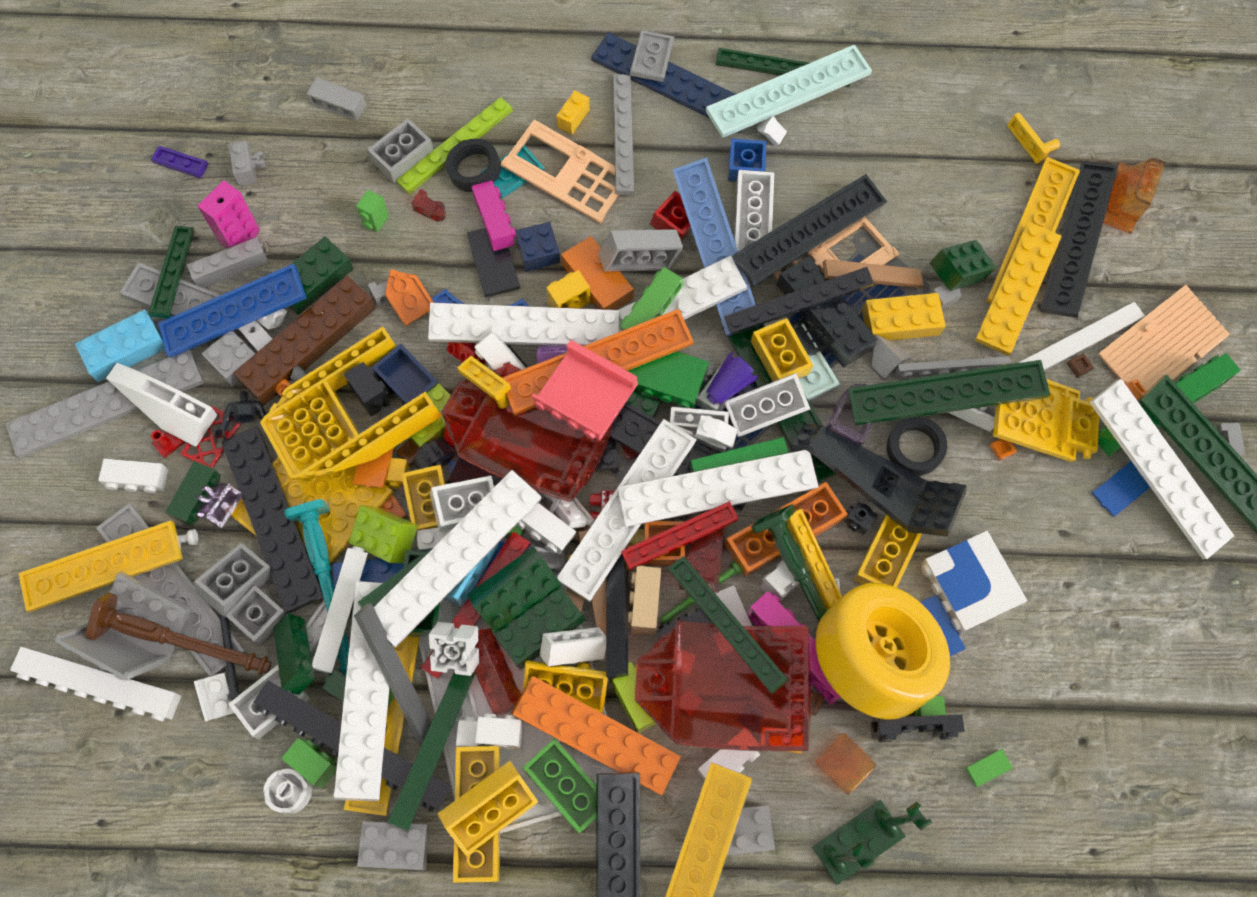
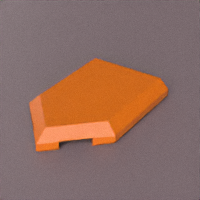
[385,269,434,326]

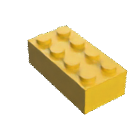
[861,293,946,341]
[853,514,922,587]

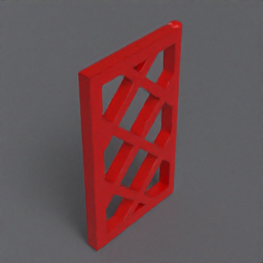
[181,406,241,468]

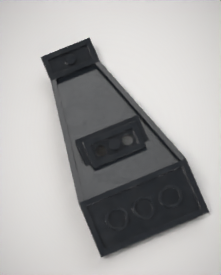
[791,423,967,537]

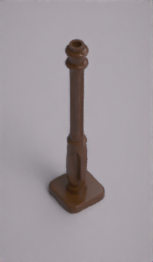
[85,592,272,675]

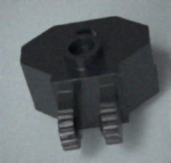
[412,438,455,470]

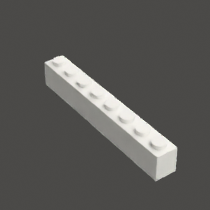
[10,647,181,721]

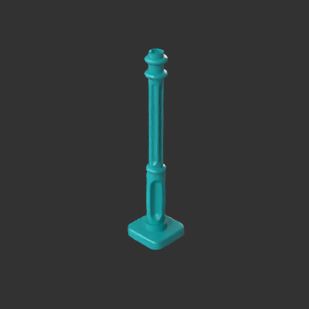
[284,499,349,675]

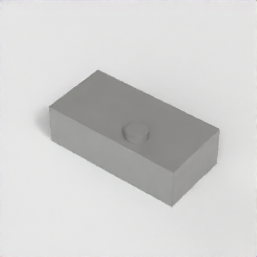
[598,229,683,272]

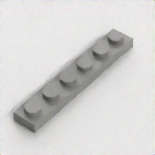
[894,356,1010,380]

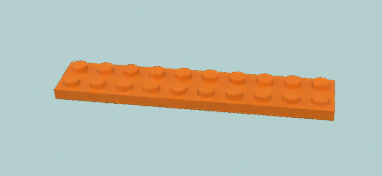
[502,309,694,415]

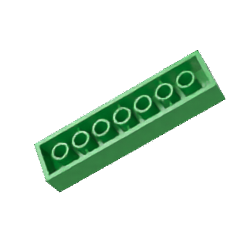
[1098,353,1241,457]

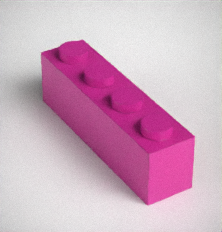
[472,180,516,251]

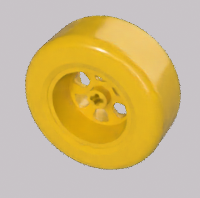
[815,583,950,720]

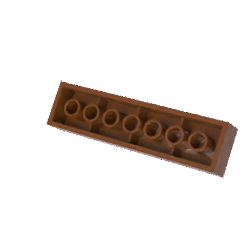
[233,275,376,406]

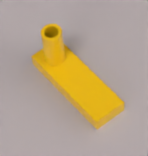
[1007,113,1060,164]
[457,356,511,408]

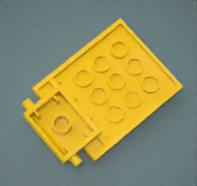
[993,364,1099,462]

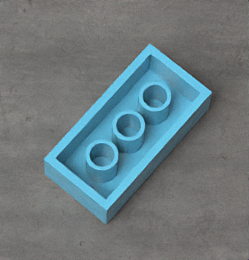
[75,309,165,383]

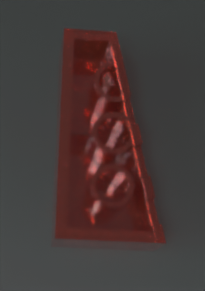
[678,510,725,593]

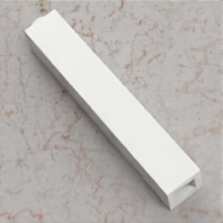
[312,546,368,674]

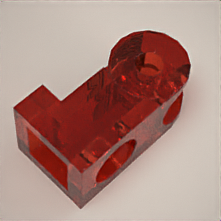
[411,189,446,222]

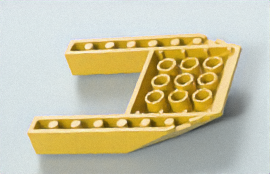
[260,326,441,480]

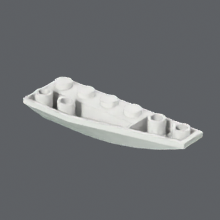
[106,363,217,447]

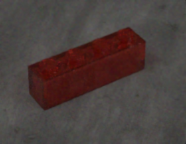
[474,628,521,716]

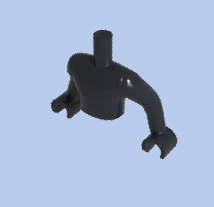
[213,391,267,441]

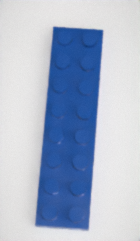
[158,264,307,358]

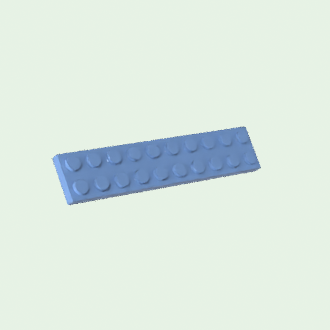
[672,157,760,336]

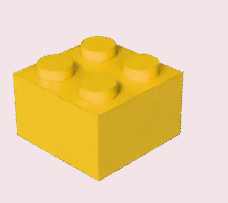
[546,270,590,309]

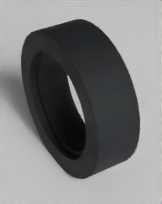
[445,139,501,192]
[886,416,947,476]

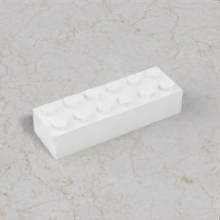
[734,170,774,251]

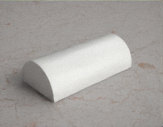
[724,373,810,437]

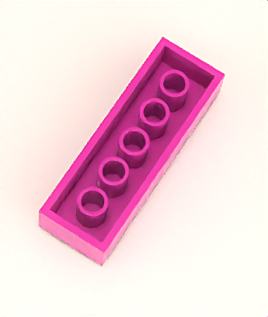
[747,591,840,705]

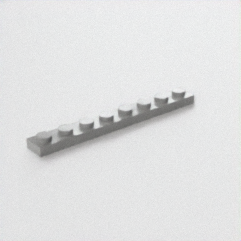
[612,74,634,195]

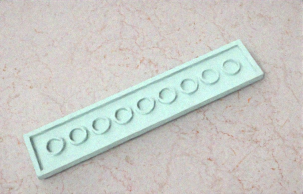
[706,45,872,138]

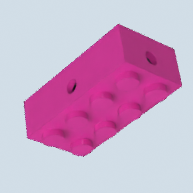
[197,180,260,249]

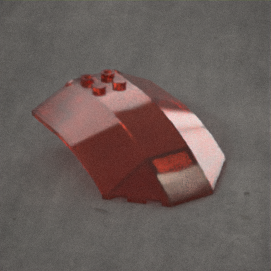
[441,361,615,502]
[635,620,811,751]

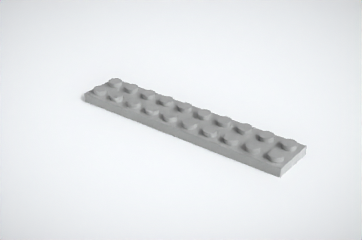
[5,350,204,458]
[96,503,246,676]

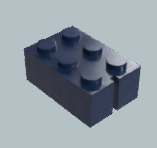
[372,344,439,405]

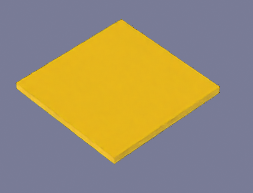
[227,456,394,577]

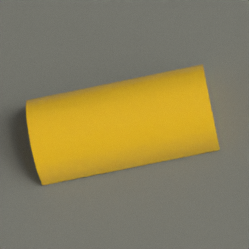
[522,660,608,713]

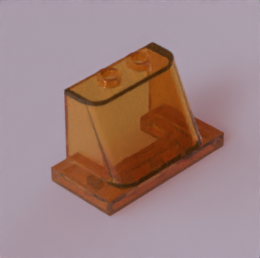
[1104,158,1166,234]

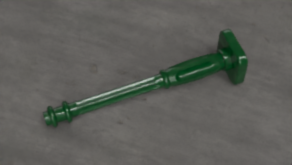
[751,504,826,622]

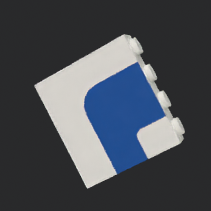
[921,531,1027,634]

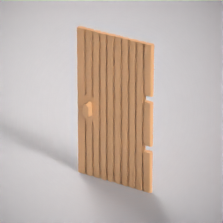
[1098,285,1230,391]

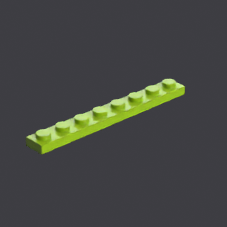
[396,97,513,194]

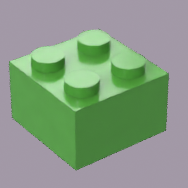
[281,737,337,788]

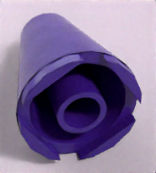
[706,352,758,405]

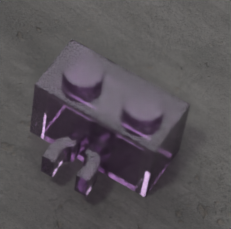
[196,482,244,528]

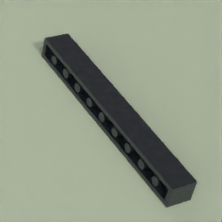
[253,680,452,812]

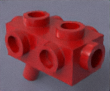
[446,342,486,365]

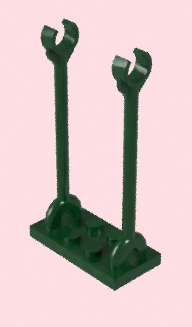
[811,800,932,885]

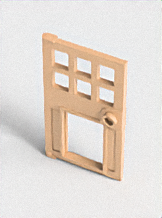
[500,120,620,224]
[773,217,899,281]

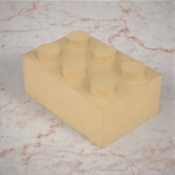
[628,566,661,636]

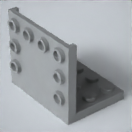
[55,572,191,681]

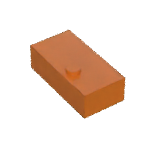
[561,236,634,310]

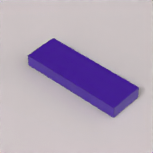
[151,146,209,179]

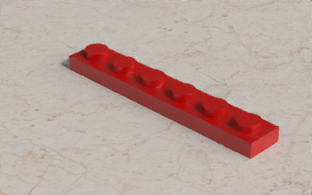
[621,501,739,571]

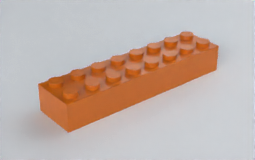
[511,676,681,795]

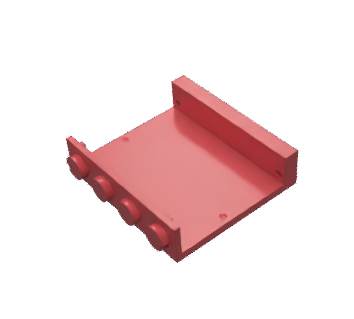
[532,340,638,441]

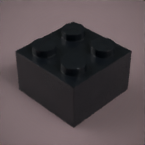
[344,362,390,417]

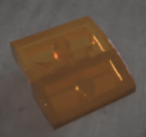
[816,733,876,795]

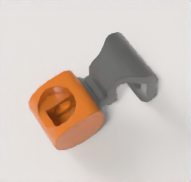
[275,366,307,398]

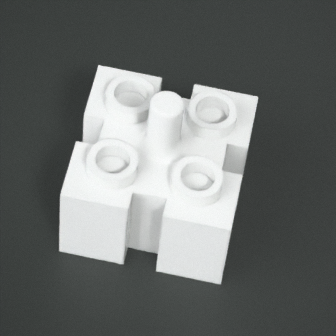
[429,622,479,676]

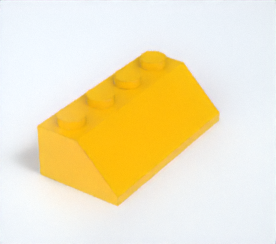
[438,761,538,856]

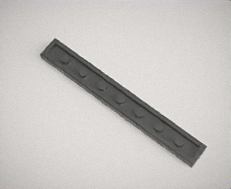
[354,603,431,747]

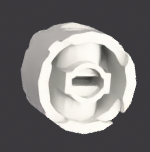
[263,769,313,814]

